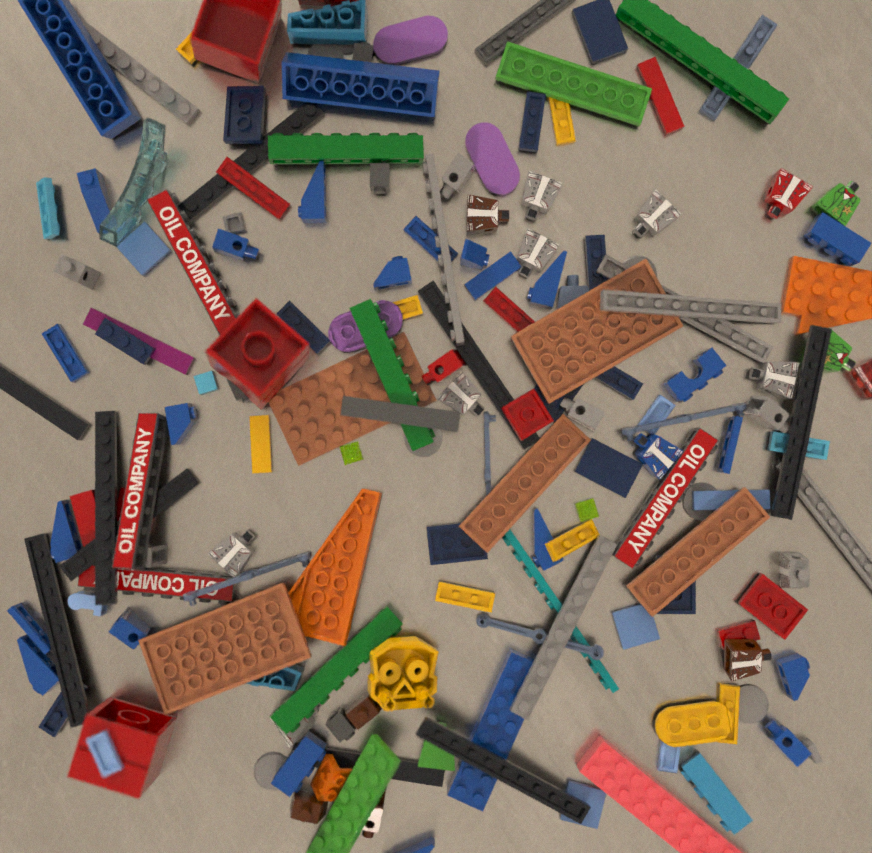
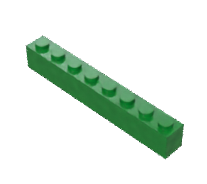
[268,133,424,164]
[349,299,436,452]
[270,606,403,734]

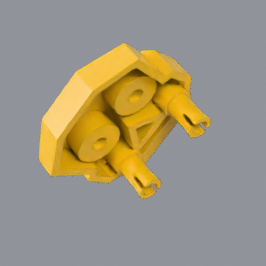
[367,636,438,712]

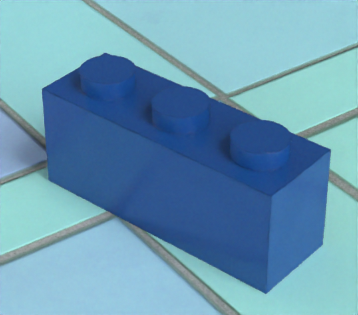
[804,212,872,266]
[271,731,326,797]

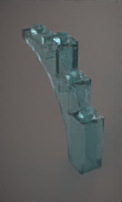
[99,117,167,247]

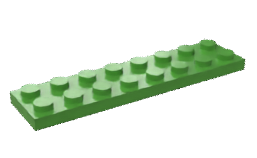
[495,41,652,126]
[306,734,401,853]

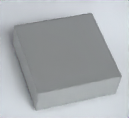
[222,212,247,234]
[801,738,823,764]

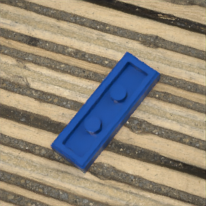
[403,216,458,262]
[464,251,521,300]
[41,324,89,383]
[717,416,743,474]
[7,603,51,655]

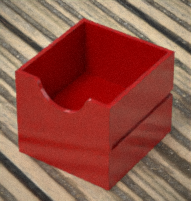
[190,0,282,84]
[205,298,309,410]
[67,697,177,799]

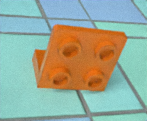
[310,754,352,802]

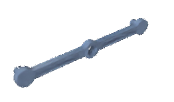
[621,403,747,441]
[484,411,496,496]
[183,552,311,606]
[476,613,604,660]

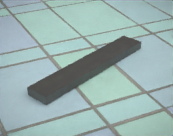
[475,0,574,66]
[340,396,460,432]

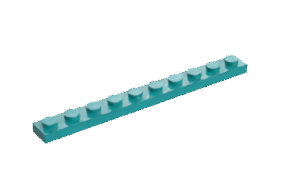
[502,529,619,693]

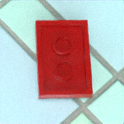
[737,573,808,640]

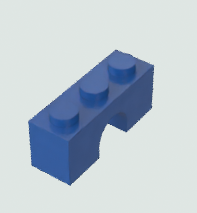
[663,348,727,402]

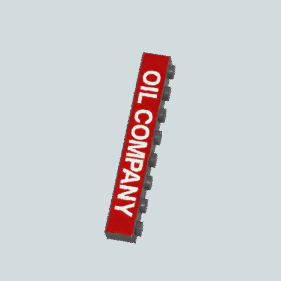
[147,189,240,336]
[112,413,168,571]
[612,427,719,569]
[78,564,237,605]

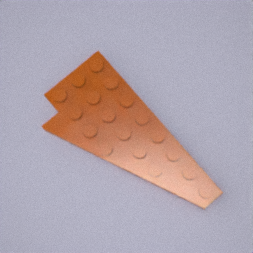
[781,256,872,334]
[288,489,382,646]

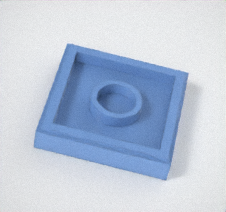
[117,222,171,276]
[611,603,660,650]
[559,780,606,829]

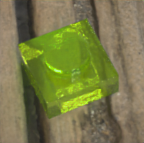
[339,441,364,465]
[574,498,599,522]

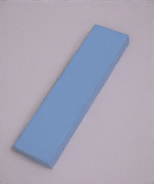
[692,490,770,510]

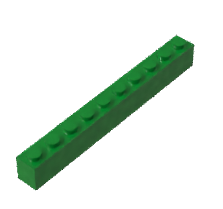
[616,0,790,124]

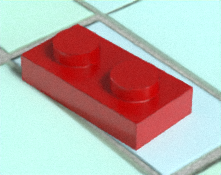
[716,620,760,650]

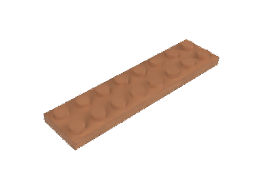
[459,414,591,553]
[626,487,770,617]

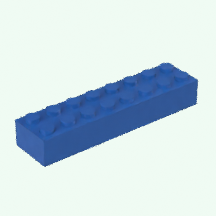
[17,0,141,139]
[282,52,440,117]
[447,648,535,812]

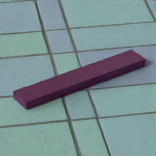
[83,308,195,375]

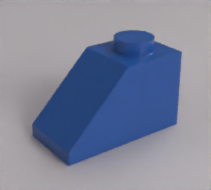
[460,239,490,270]
[373,256,412,291]
[165,403,197,445]
[775,653,810,701]

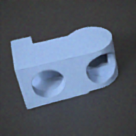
[68,591,108,616]

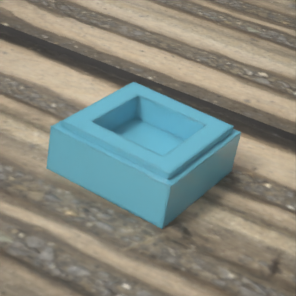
[194,371,219,395]

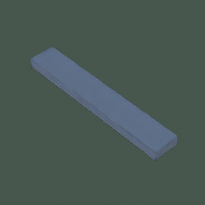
[699,15,778,121]

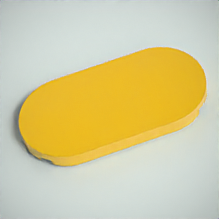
[655,701,734,747]

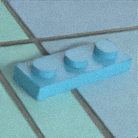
[36,177,60,239]
[768,431,830,460]

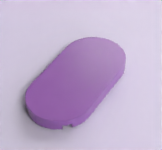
[373,16,448,65]
[465,122,520,196]
[328,300,403,352]

